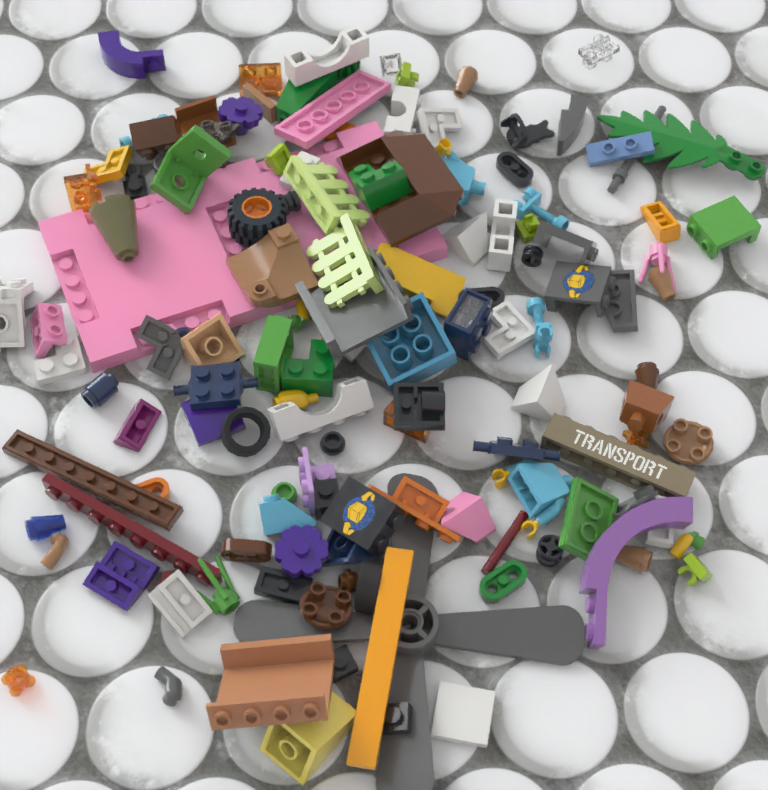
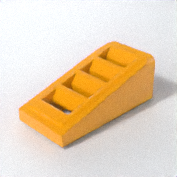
[640,201,681,244]

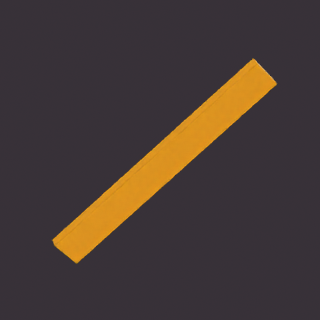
[346,547,414,770]

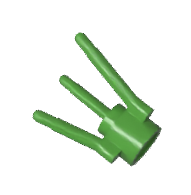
[195,555,240,616]

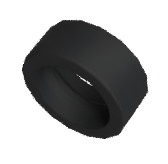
[220,407,271,457]
[354,561,384,615]

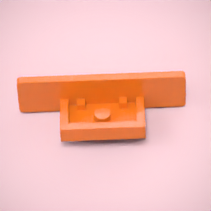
[368,476,462,544]

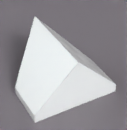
[442,211,488,267]
[511,363,566,422]

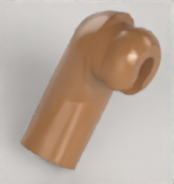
[40,532,69,570]

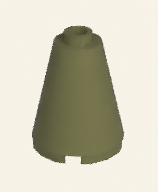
[89,194,139,262]

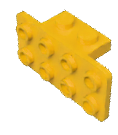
[376,242,466,318]

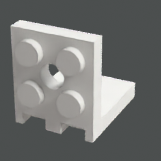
[0,278,34,347]

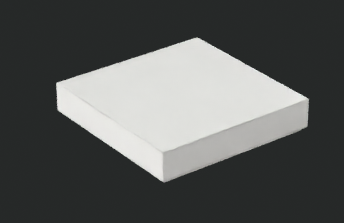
[431,681,495,748]

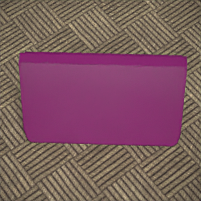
[113,398,162,452]

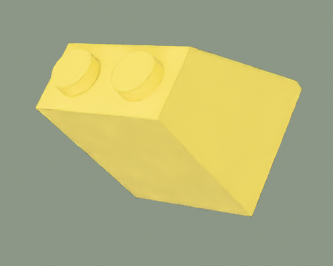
[260,691,356,786]

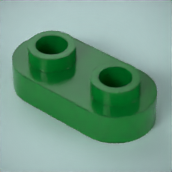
[479,560,527,603]

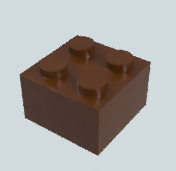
[129,115,183,160]

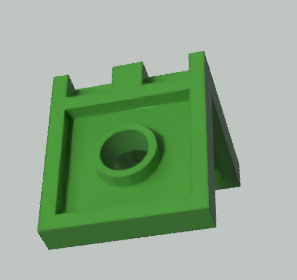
[149,124,233,214]

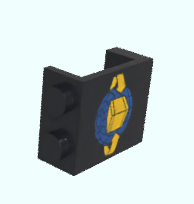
[320,476,406,558]

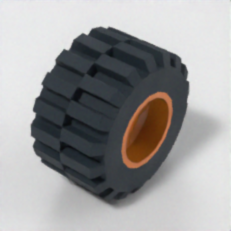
[227,187,286,248]

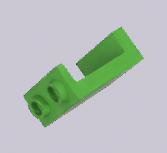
[686,195,762,260]

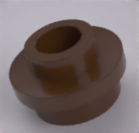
[338,569,358,593]

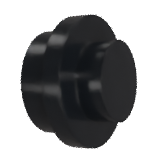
[320,431,345,456]

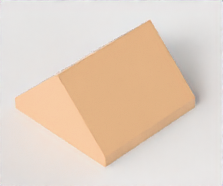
[180,313,245,366]

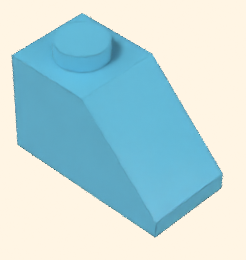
[258,494,317,535]

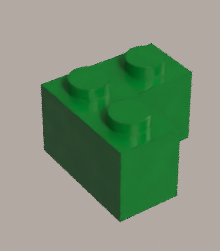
[348,161,412,212]
[282,339,336,397]

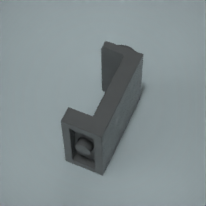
[532,221,599,264]

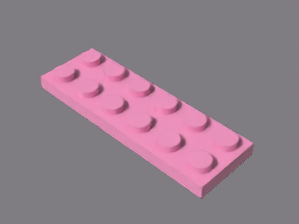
[274,70,391,149]

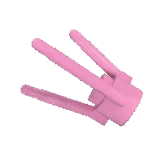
[638,242,676,292]

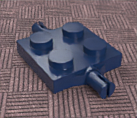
[173,362,259,410]
[473,436,561,462]

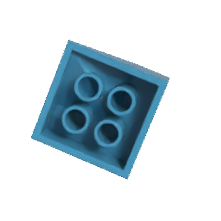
[366,292,457,395]

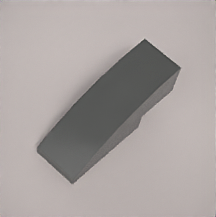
[557,95,588,156]

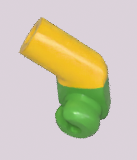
[288,300,310,331]
[669,531,705,560]

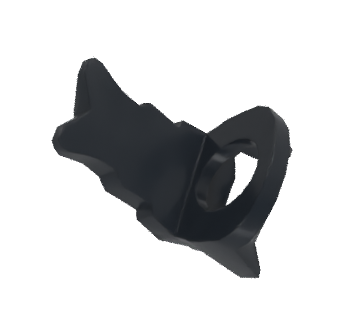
[500,113,555,148]

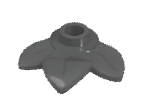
[612,485,659,517]

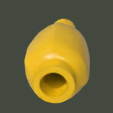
[272,389,319,410]

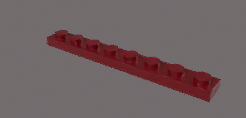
[42,472,223,589]

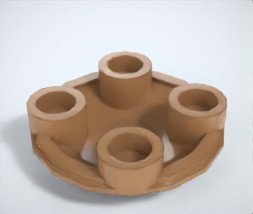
[663,418,714,465]

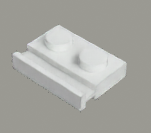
[147,569,213,637]

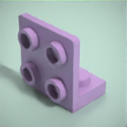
[298,447,336,517]

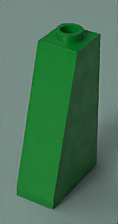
[276,70,337,123]

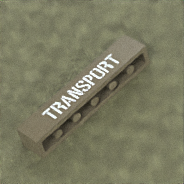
[540,413,696,497]

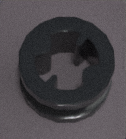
[521,245,544,267]

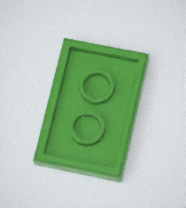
[558,477,619,561]

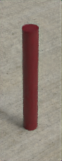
[481,510,529,576]

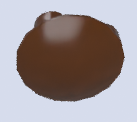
[299,582,353,630]

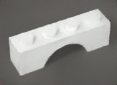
[284,25,369,87]
[267,376,374,442]

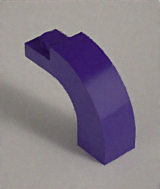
[98,30,166,79]

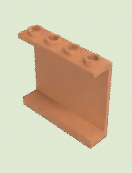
[206,634,336,731]

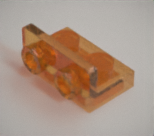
[239,63,282,97]
[64,163,102,213]

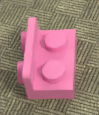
[29,302,67,359]

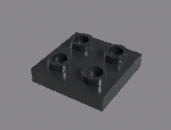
[393,382,445,431]

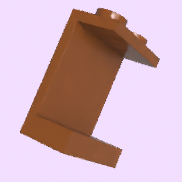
[174,95,237,153]

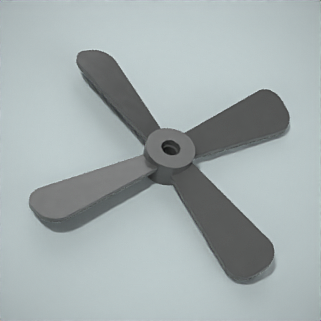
[233,473,585,790]

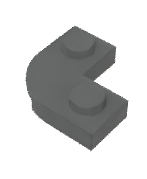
[136,315,183,380]

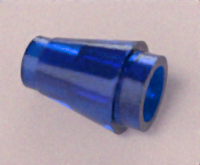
[25,514,66,542]

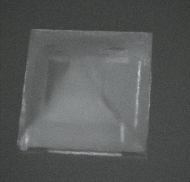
[380,53,402,77]

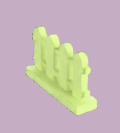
[283,155,370,234]
[306,213,385,308]

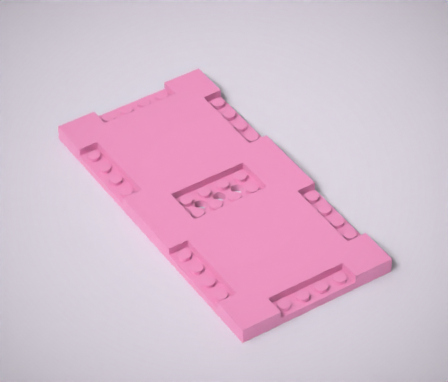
[38,121,448,373]

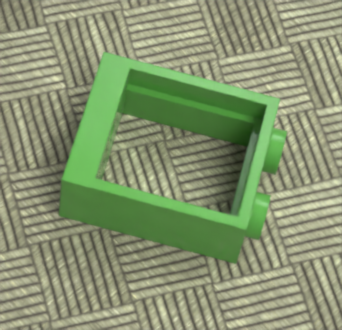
[253,315,294,394]

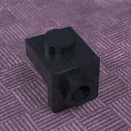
[313,478,339,520]

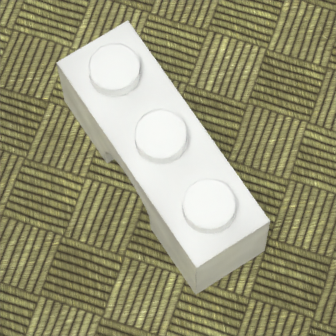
[384,85,423,135]
[487,199,518,272]

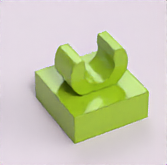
[395,61,419,88]
[263,143,291,175]
[515,213,540,244]
[678,552,713,586]

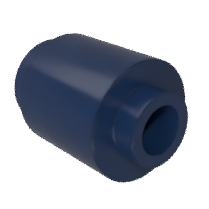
[81,373,119,409]

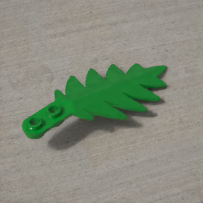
[597,110,765,181]

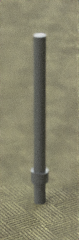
[607,105,666,194]

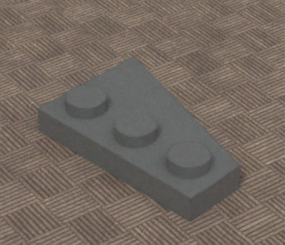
[604,269,638,333]

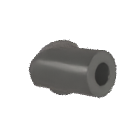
[154,666,182,707]

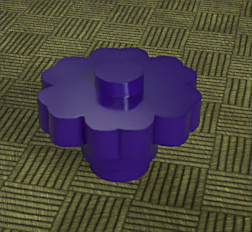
[218,97,263,136]
[274,525,329,578]

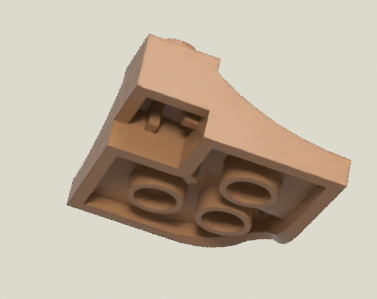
[226,223,320,308]

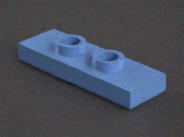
[586,131,655,167]

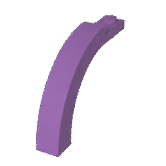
[579,496,693,650]

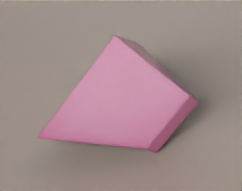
[441,491,496,544]

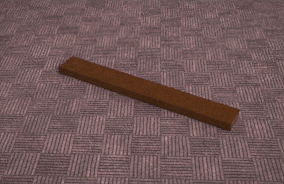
[2,429,184,531]

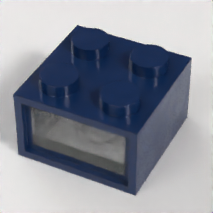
[443,288,493,361]

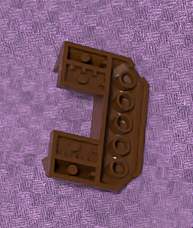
[336,130,464,248]

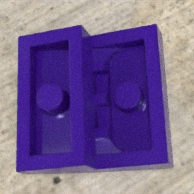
[180,400,246,447]
[83,541,161,611]

